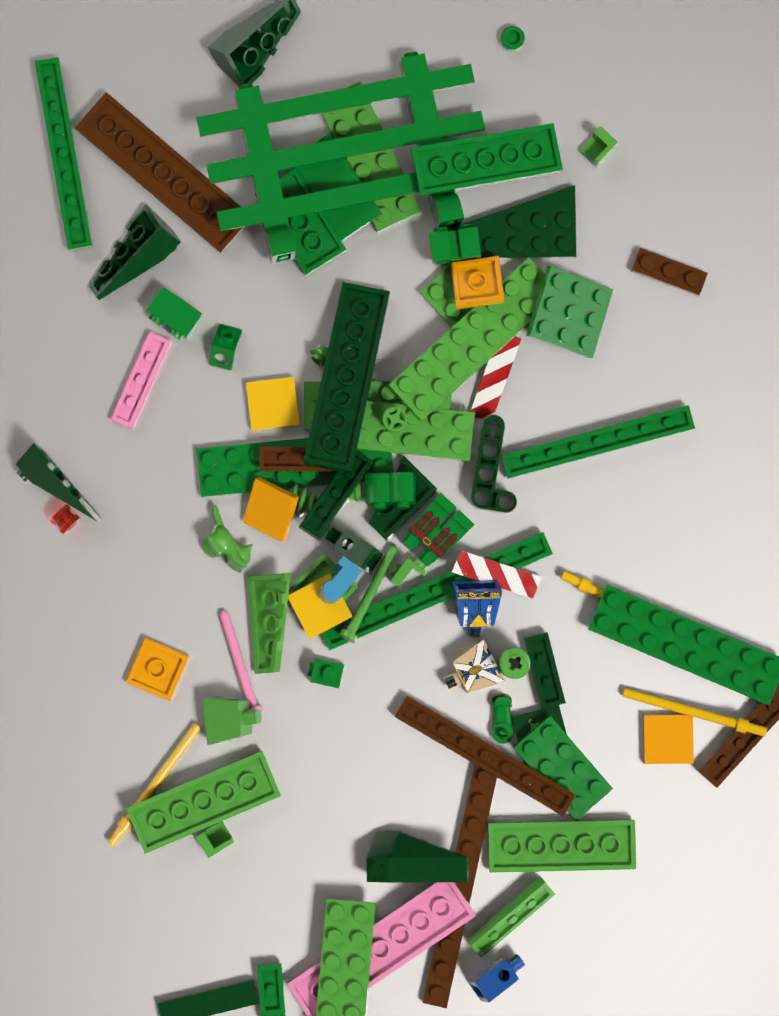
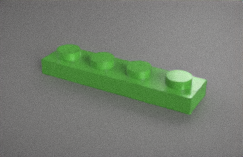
[466,877,555,958]

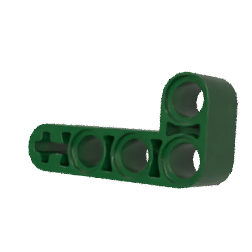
[470,415,517,514]

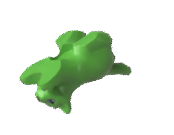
[202,505,253,573]

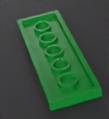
[411,123,563,197]

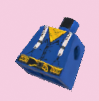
[452,580,502,637]
[467,954,526,1003]

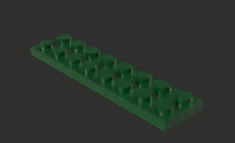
[303,282,390,474]

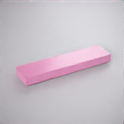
[110,331,172,429]

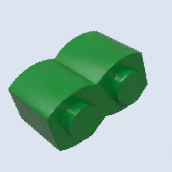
[365,472,416,510]

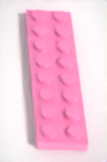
[287,882,476,1016]

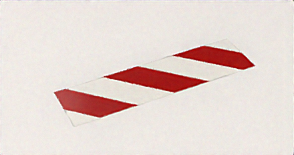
[470,336,522,420]
[452,550,542,599]

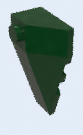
[207,0,301,86]
[89,204,181,300]
[16,443,103,523]
[366,831,469,883]

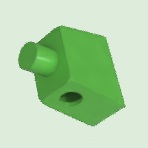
[203,697,262,745]

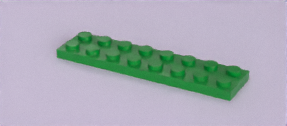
[196,438,394,497]
[588,585,779,706]

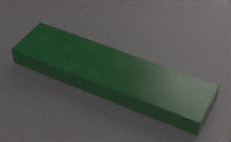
[299,451,373,541]
[157,979,259,1016]

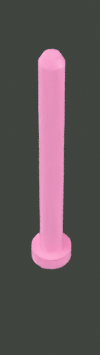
[219,611,263,712]

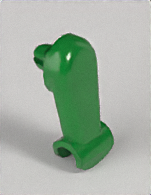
[492,694,514,744]

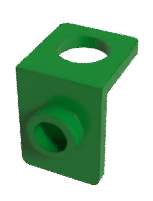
[209,324,242,370]

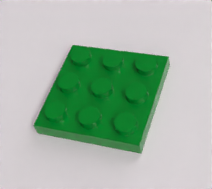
[526,266,613,358]

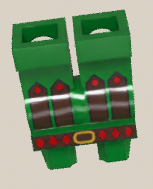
[402,492,475,567]

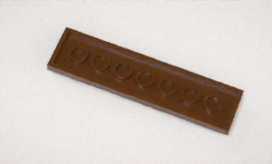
[75,92,244,254]

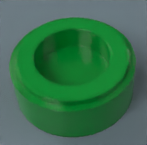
[500,26,525,51]

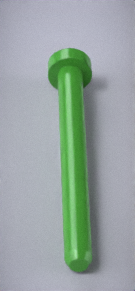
[339,544,398,643]

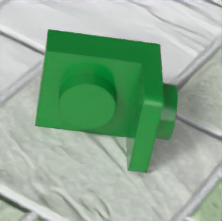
[307,658,344,689]

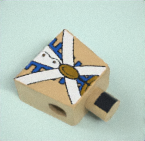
[443,639,505,693]

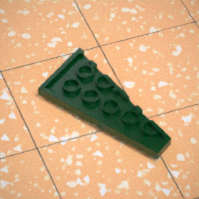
[448,185,576,259]

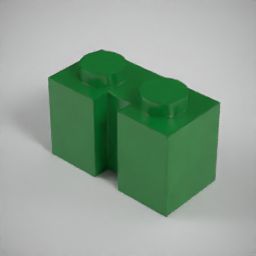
[429,224,481,265]
[146,287,204,340]

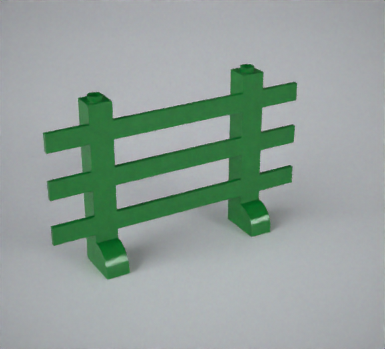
[196,51,485,264]

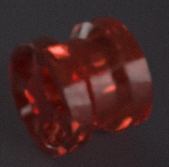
[50,505,81,535]

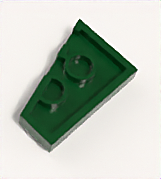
[369,455,438,541]

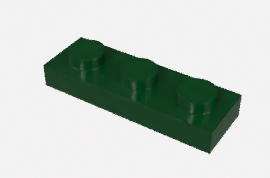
[524,632,566,709]

